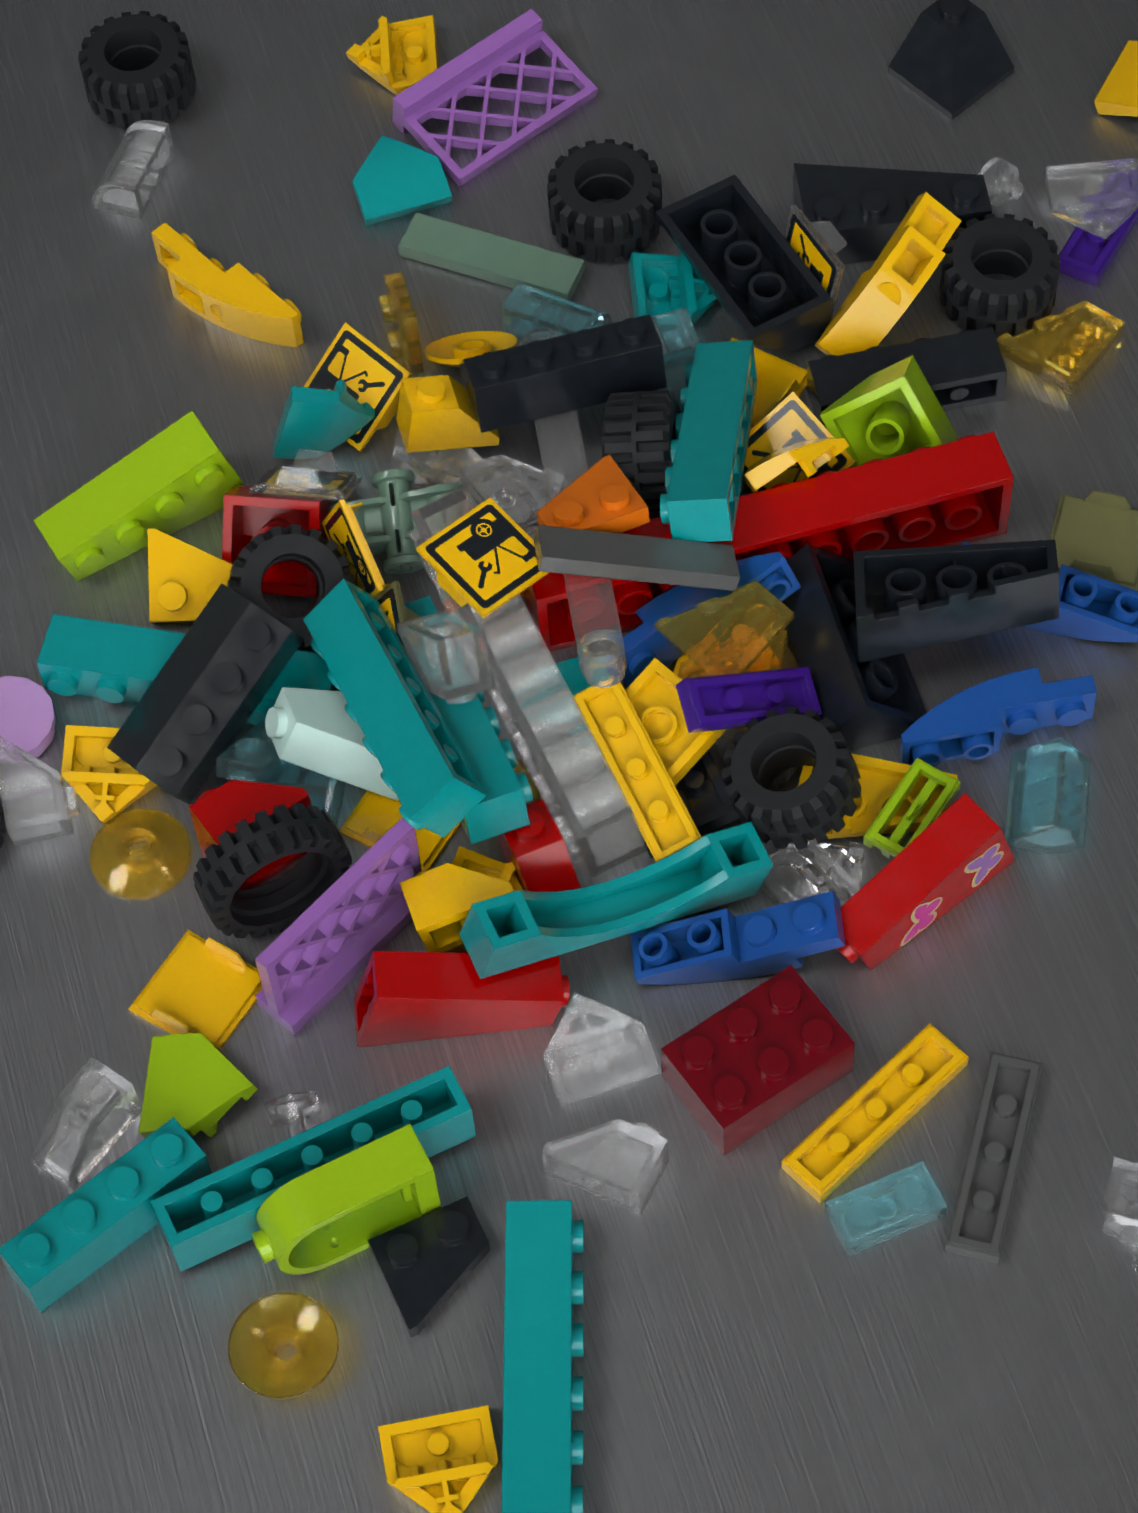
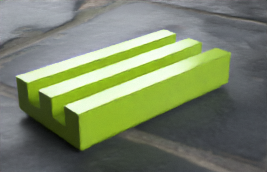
[863,758,961,859]

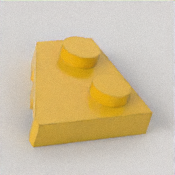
[147,528,233,624]

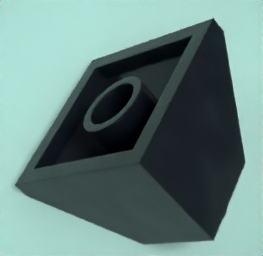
[888,0,1014,120]

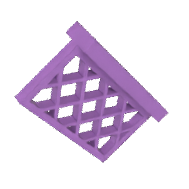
[392,8,598,187]
[255,817,422,1036]

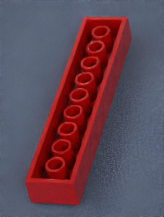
[524,431,1014,654]

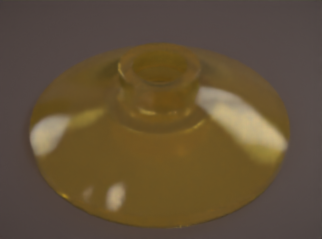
[90,809,191,900]
[228,1292,339,1400]

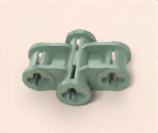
[328,469,465,574]

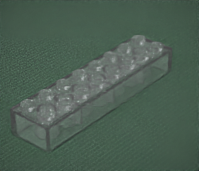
[409,487,647,877]

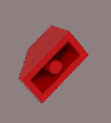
[498,798,581,892]

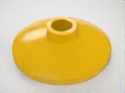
[425,331,518,375]

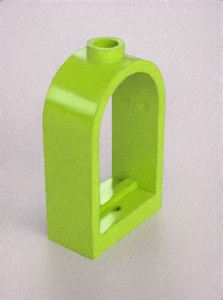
[251,1124,442,1275]

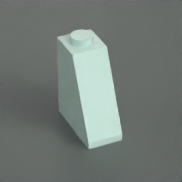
[265,687,399,800]

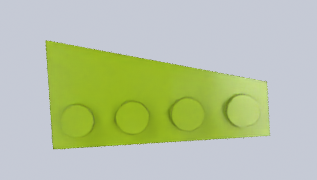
[33,411,246,582]

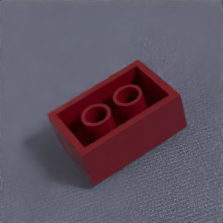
[661,965,855,1155]

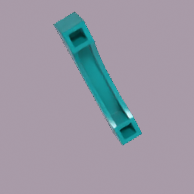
[459,822,773,979]

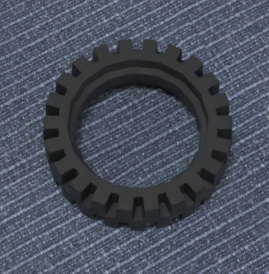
[193,803,352,939]

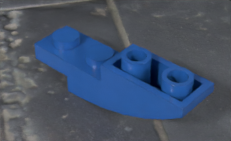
[961,541,1138,642]
[604,552,801,687]
[899,667,1097,767]
[631,891,846,985]

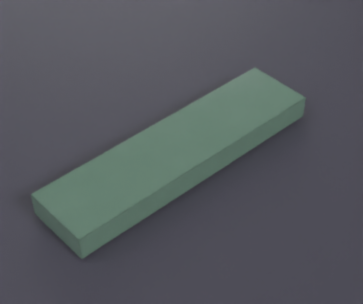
[398,212,585,304]

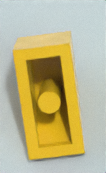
[396,375,500,453]
[400,863,515,952]

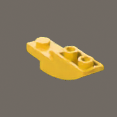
[815,192,961,356]
[151,222,304,347]

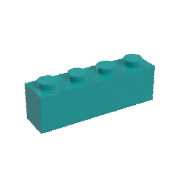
[0,1117,212,1313]

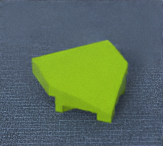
[138,1033,258,1138]

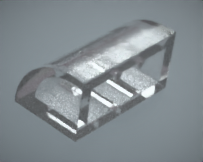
[91,120,175,219]

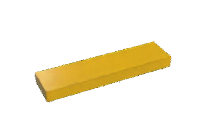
[571,673,702,862]
[781,1023,969,1203]

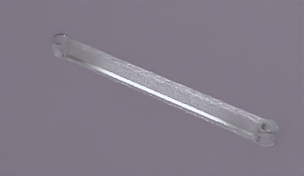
[522,328,627,688]

